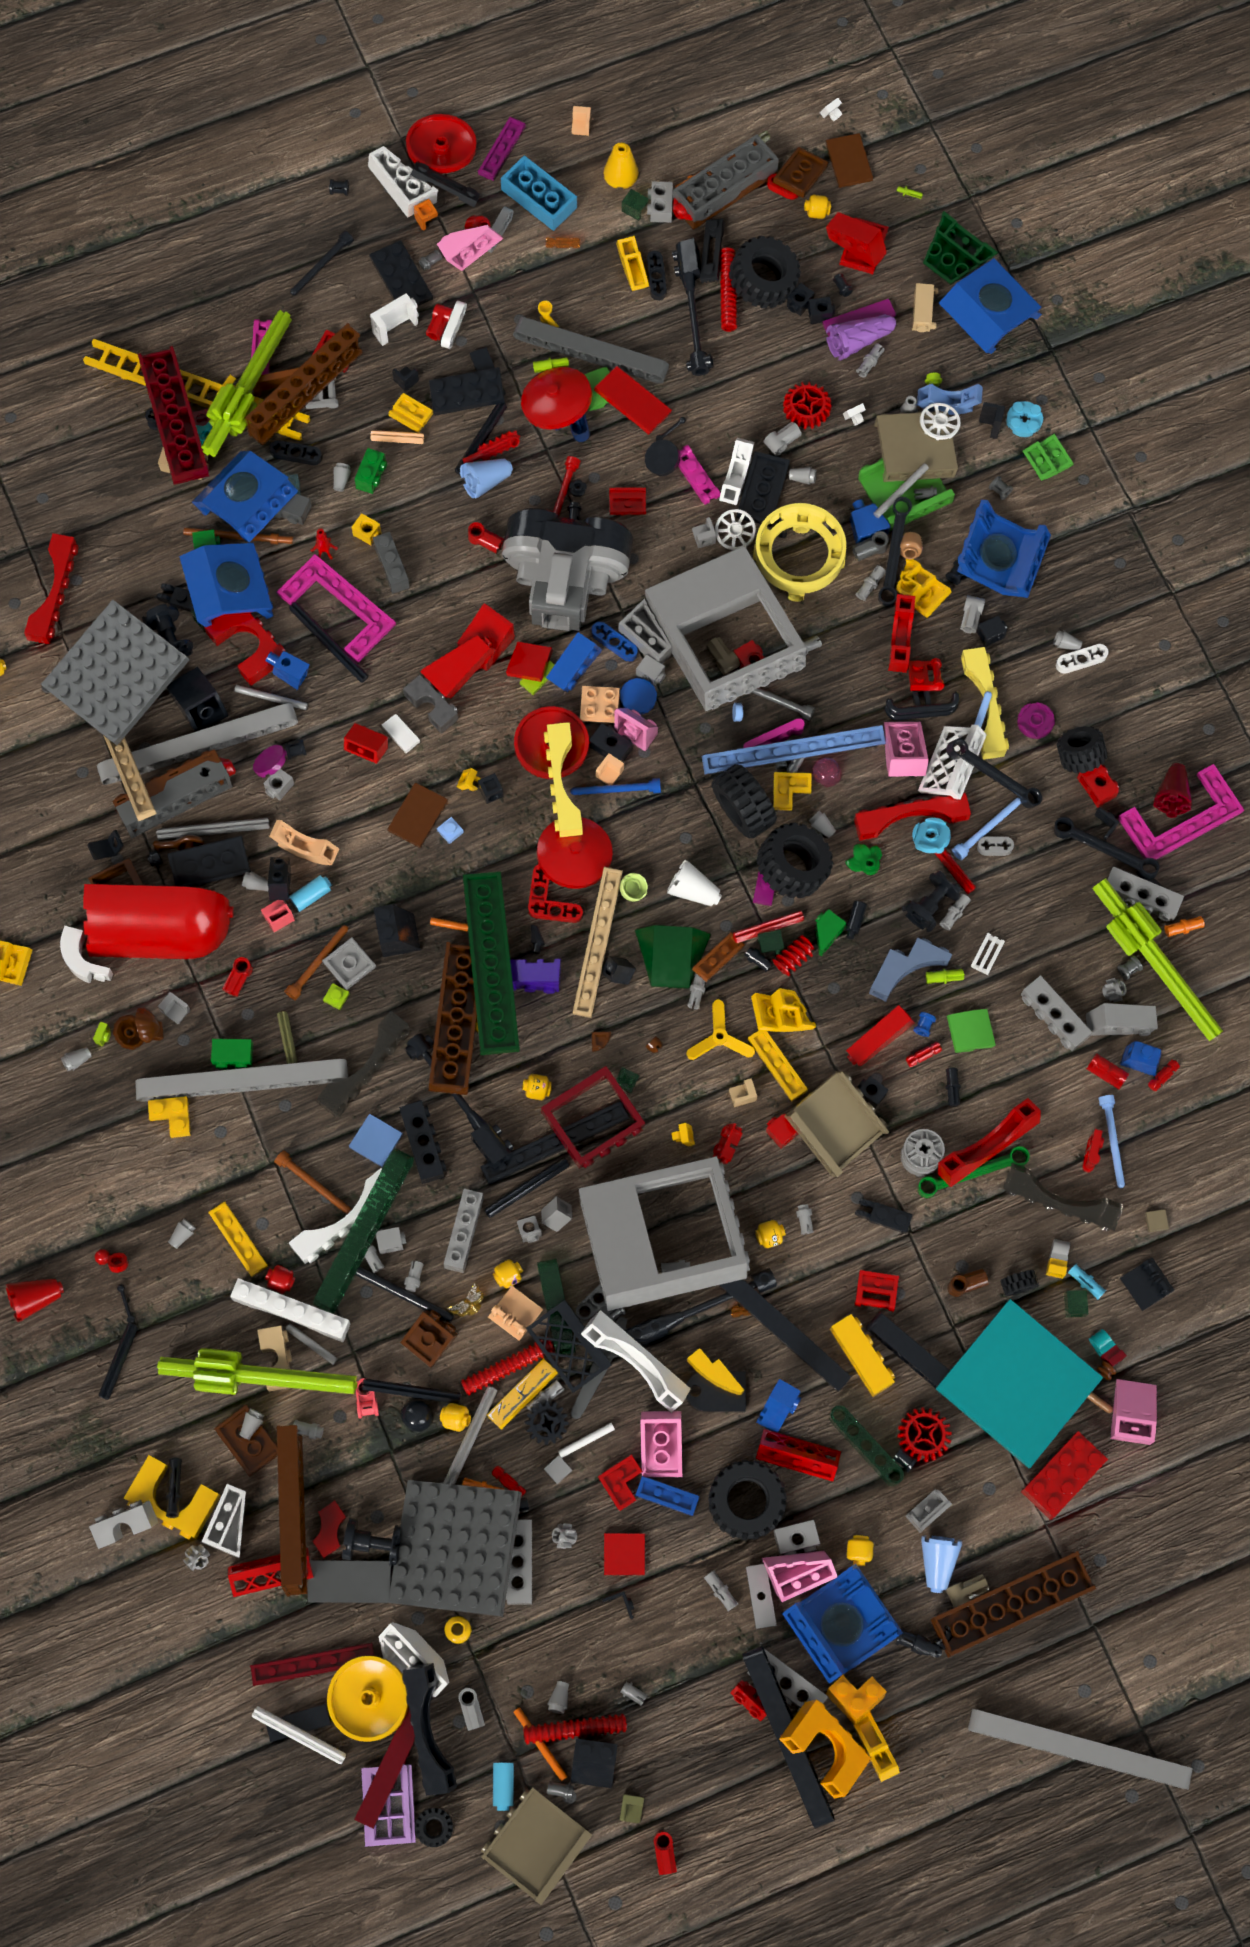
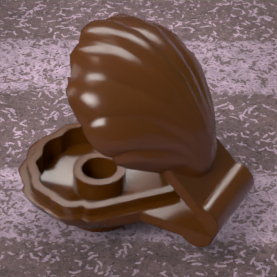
[113,1008,164,1050]

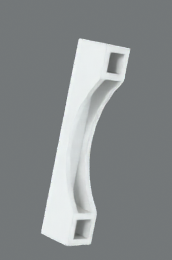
[289,1168,397,1264]
[230,1278,351,1342]
[581,1310,691,1413]

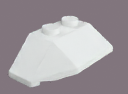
[379,1622,449,1697]

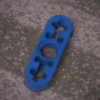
[592,622,638,662]

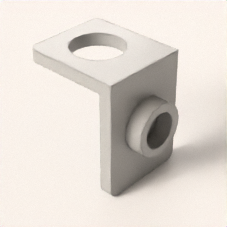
[517,1216,542,1243]

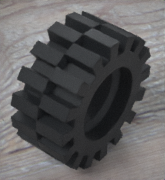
[1000,1270,1039,1296]
[415,1808,453,1847]

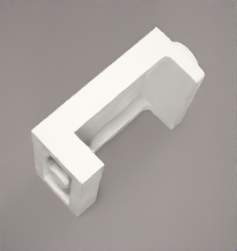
[370,293,419,346]

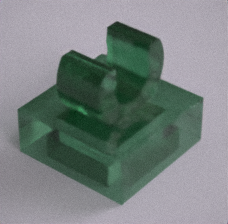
[616,1067,640,1094]

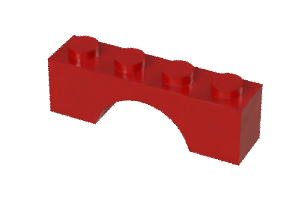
[888,594,916,673]

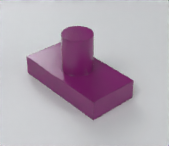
[753,872,774,906]

